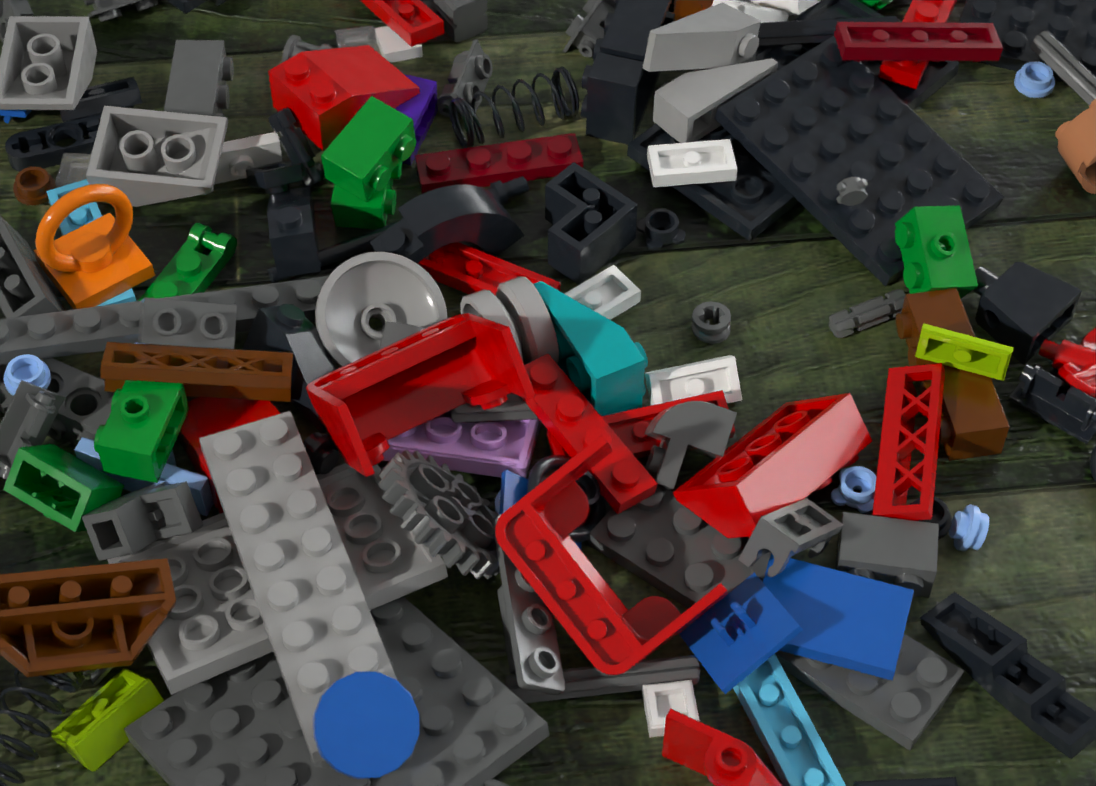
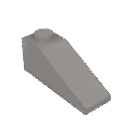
[643,2,761,72]
[653,58,778,143]

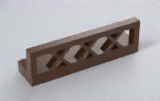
[101,342,293,402]

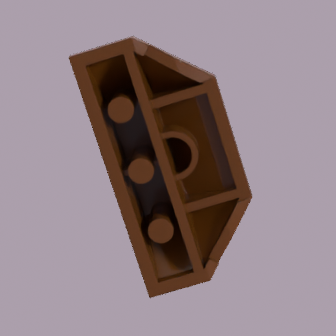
[0,558,177,677]

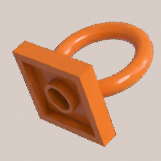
[34,184,155,309]

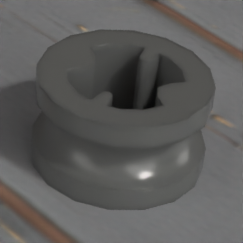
[692,301,731,344]

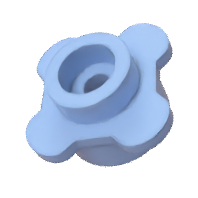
[831,466,877,514]

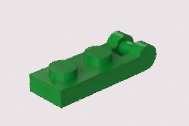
[138,222,237,301]

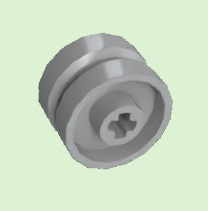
[460,276,559,365]

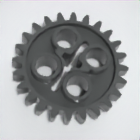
[378,450,500,579]

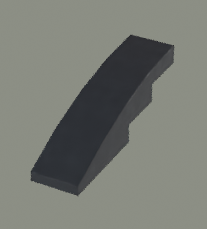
[920,592,1096,759]

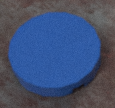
[312,672,419,779]

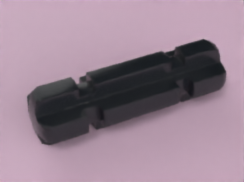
[268,108,325,187]

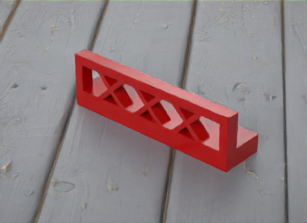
[872,363,945,521]

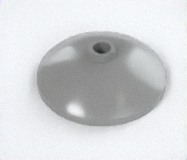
[315,252,447,368]

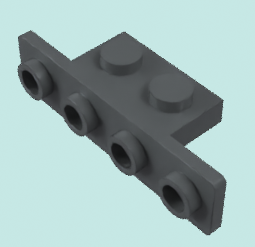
[492,515,565,695]

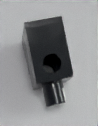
[972,262,1082,365]

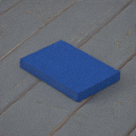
[763,553,914,681]

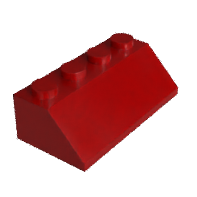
[673,393,872,538]

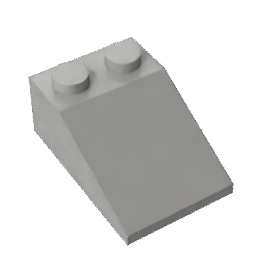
[0,16,97,110]
[86,106,228,207]

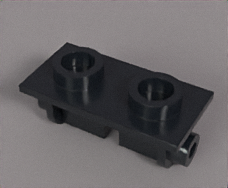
[1008,364,1096,444]

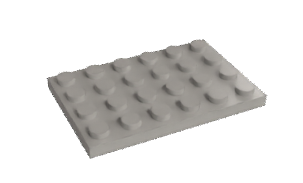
[107,463,448,695]

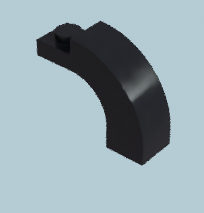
[370,185,525,263]

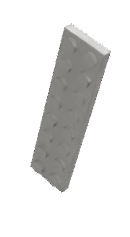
[199,411,397,764]

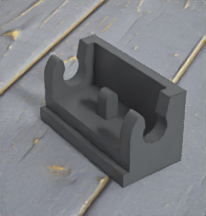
[738,498,844,577]

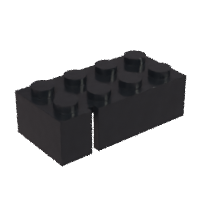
[581,0,676,145]

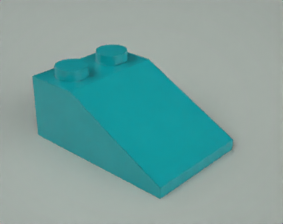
[534,281,648,416]

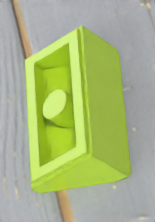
[915,323,1014,381]
[52,668,164,772]

